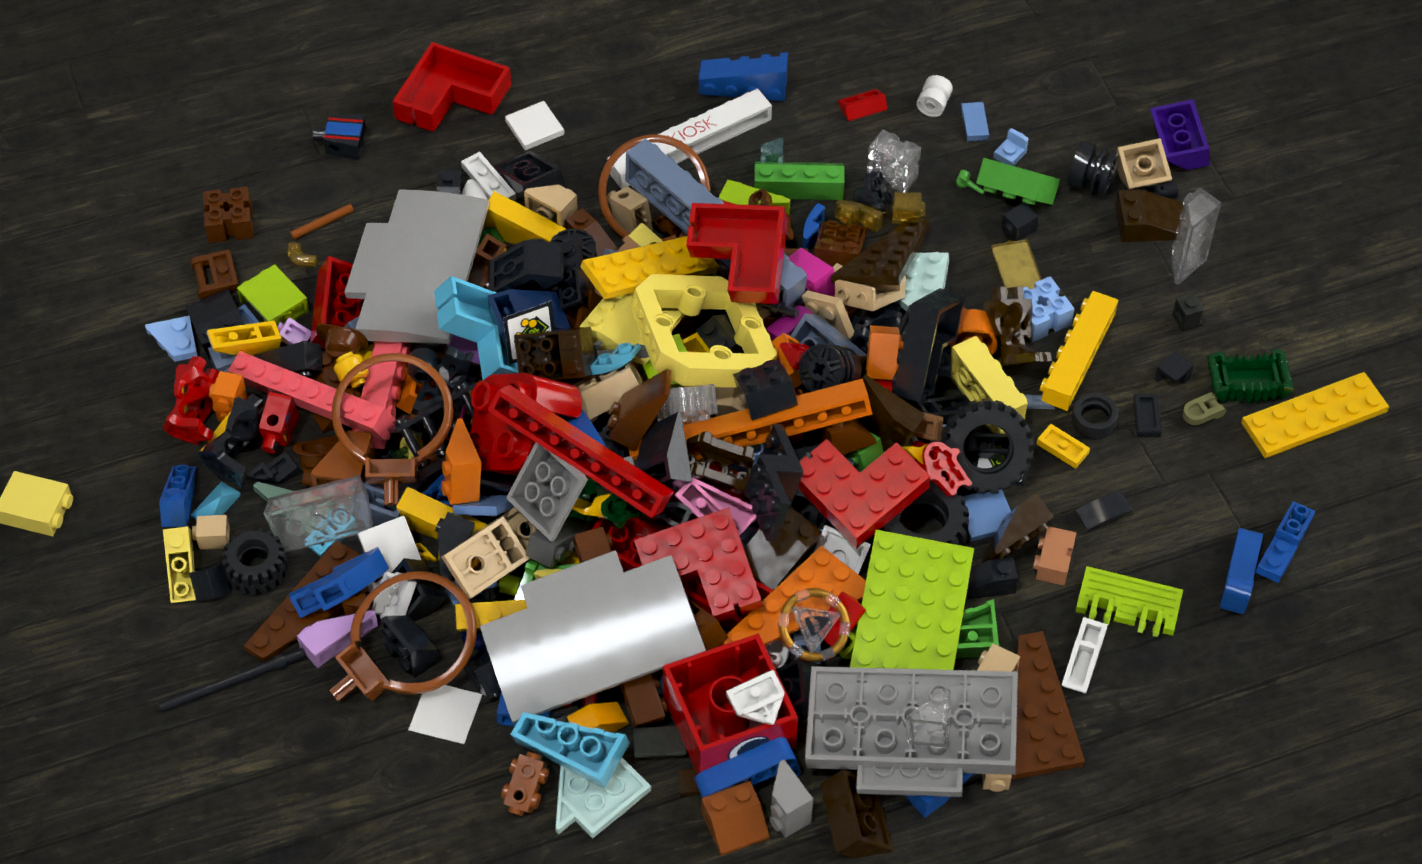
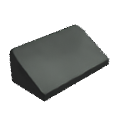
[633,726,686,758]

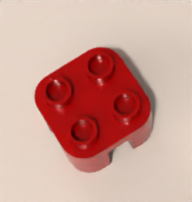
[469,373,582,478]

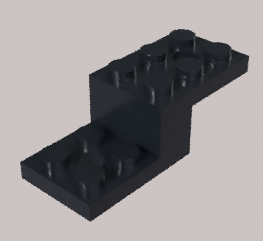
[745,424,803,542]

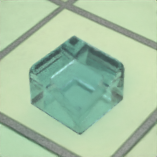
[761,138,783,162]

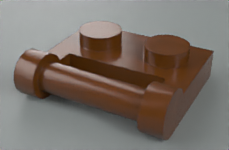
[190,249,239,300]

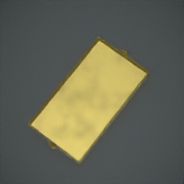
[991,239,1042,295]

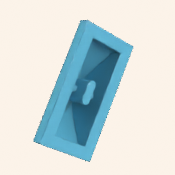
[191,481,241,521]

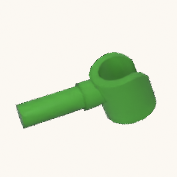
[956,170,985,195]

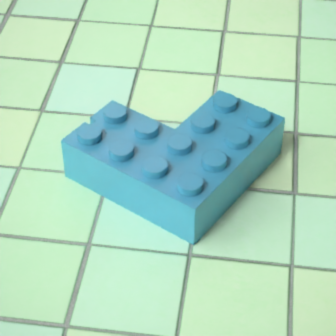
[434,276,518,380]

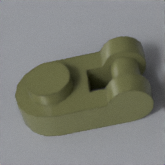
[1182,392,1227,425]

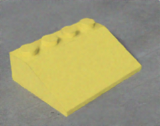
[579,293,685,365]

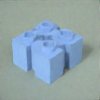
[1022,276,1074,342]

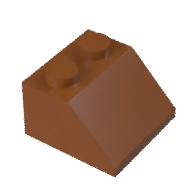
[701,781,770,856]

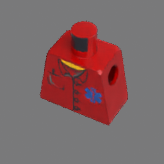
[259,392,300,453]

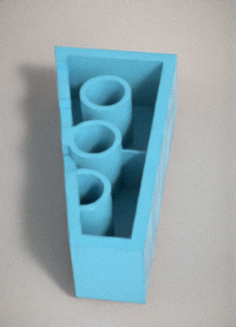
[510,712,630,788]

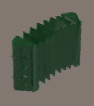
[1207,349,1294,404]

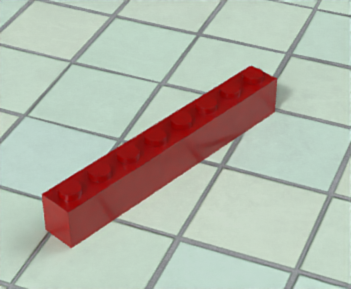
[488,385,674,518]

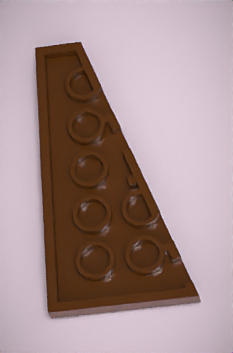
[244,540,383,662]
[1011,631,1085,780]

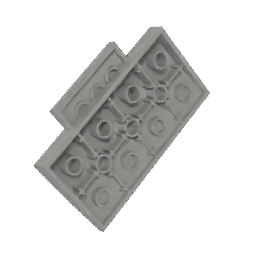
[345,189,490,344]
[480,550,706,724]
[805,667,1018,797]

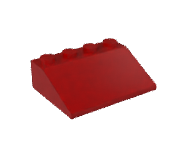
[310,256,376,349]

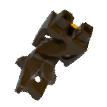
[983,287,1052,366]

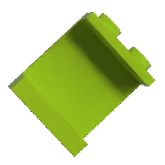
[237,264,309,326]

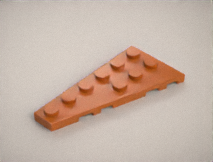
[721,545,866,648]

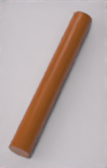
[290,204,354,240]

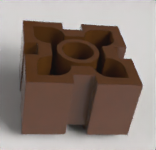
[203,187,254,243]

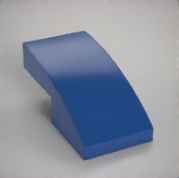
[802,203,825,251]

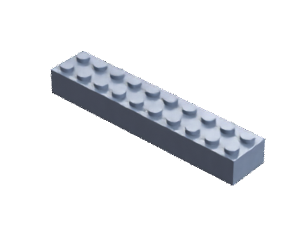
[625,138,807,316]

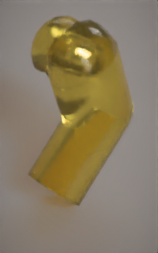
[287,242,317,266]

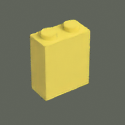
[0,471,73,536]

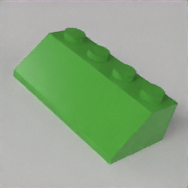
[754,162,844,200]

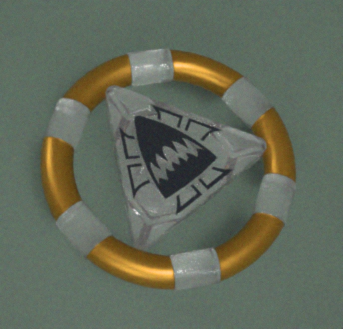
[778,588,850,662]

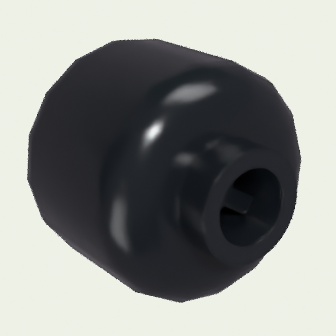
[407,347,440,383]

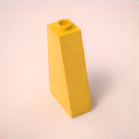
[483,191,566,244]
[396,487,487,539]

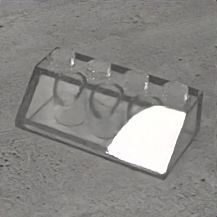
[1172,187,1222,285]
[263,475,373,552]

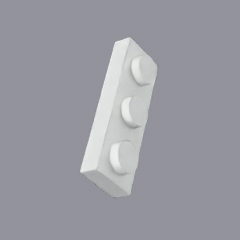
[461,152,516,201]

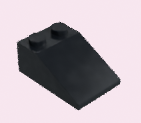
[493,150,566,207]
[186,289,245,360]

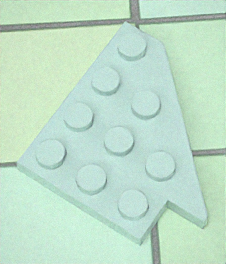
[895,252,949,311]
[556,758,651,838]

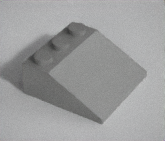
[506,443,588,541]

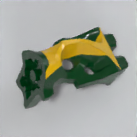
[568,475,644,529]

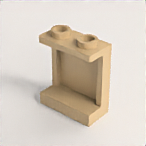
[835,275,906,311]

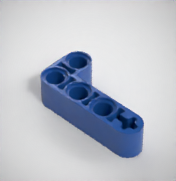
[1220,528,1263,615]
[695,737,801,798]

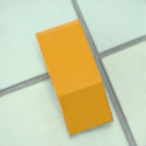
[567,702,629,733]

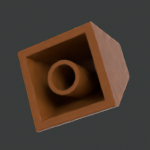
[311,430,376,507]

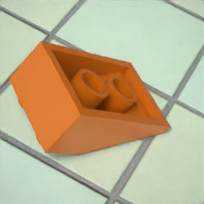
[441,418,481,505]

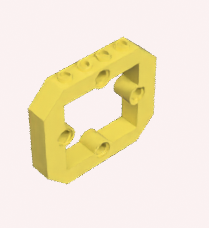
[630,274,777,387]

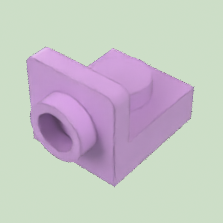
[277,318,311,345]

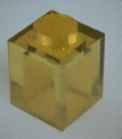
[892,192,925,224]

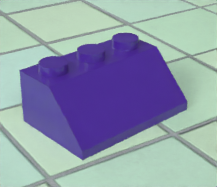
[1150,99,1209,170]

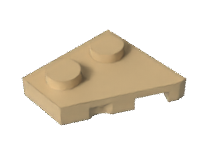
[802,290,854,339]

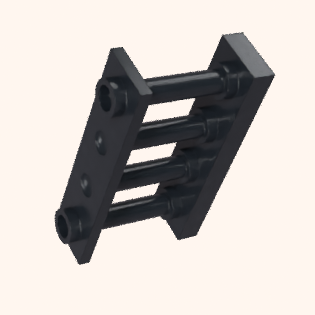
[388,381,476,480]

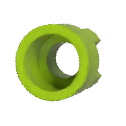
[499,574,522,596]

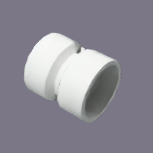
[917,75,953,117]

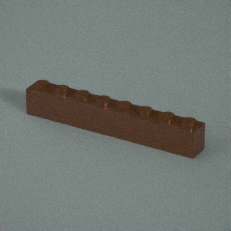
[573,527,668,728]

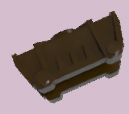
[686,431,755,497]

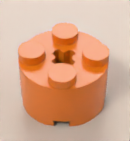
[950,308,997,355]

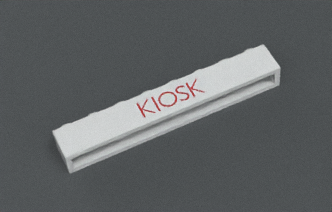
[608,89,772,189]

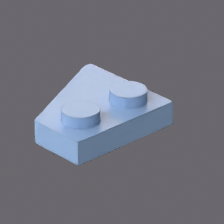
[145,316,197,362]

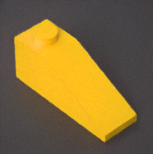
[207,321,282,356]

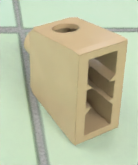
[606,187,653,233]

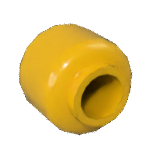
[334,352,369,389]

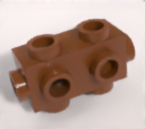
[501,751,549,816]

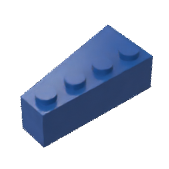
[699,52,788,101]

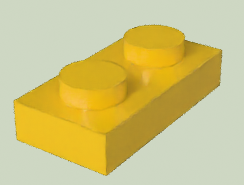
[1036,424,1090,469]

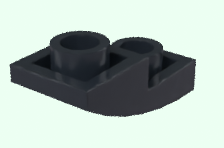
[1076,490,1132,532]

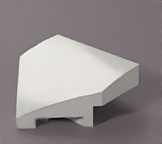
[368,572,417,618]
[726,670,785,725]

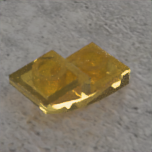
[835,200,883,233]

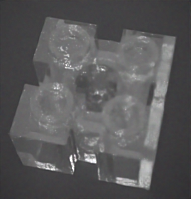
[867,129,921,193]
[657,384,718,424]

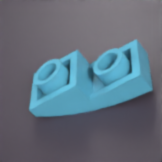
[590,343,641,375]

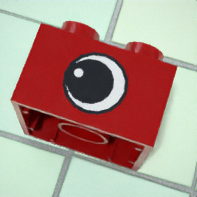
[663,633,798,775]

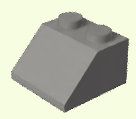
[770,760,813,838]

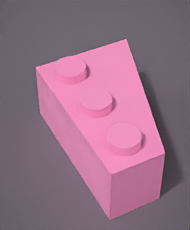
[674,477,757,537]

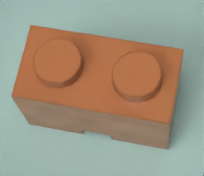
[1033,527,1076,586]

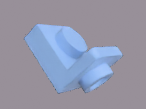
[993,128,1029,166]

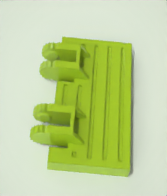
[1075,566,1183,637]

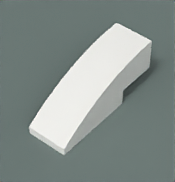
[1062,617,1108,694]

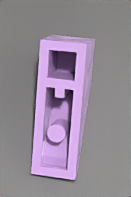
[297,610,378,668]

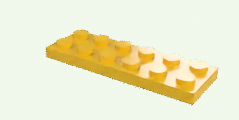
[580,236,719,300]
[1241,372,1389,458]

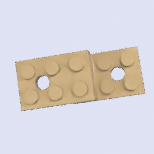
[441,507,538,599]

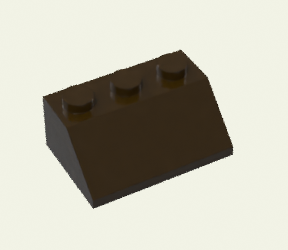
[820,770,893,858]

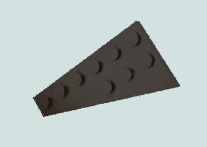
[831,217,930,285]

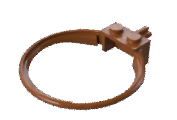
[598,135,710,242]
[332,353,453,506]
[330,571,477,702]

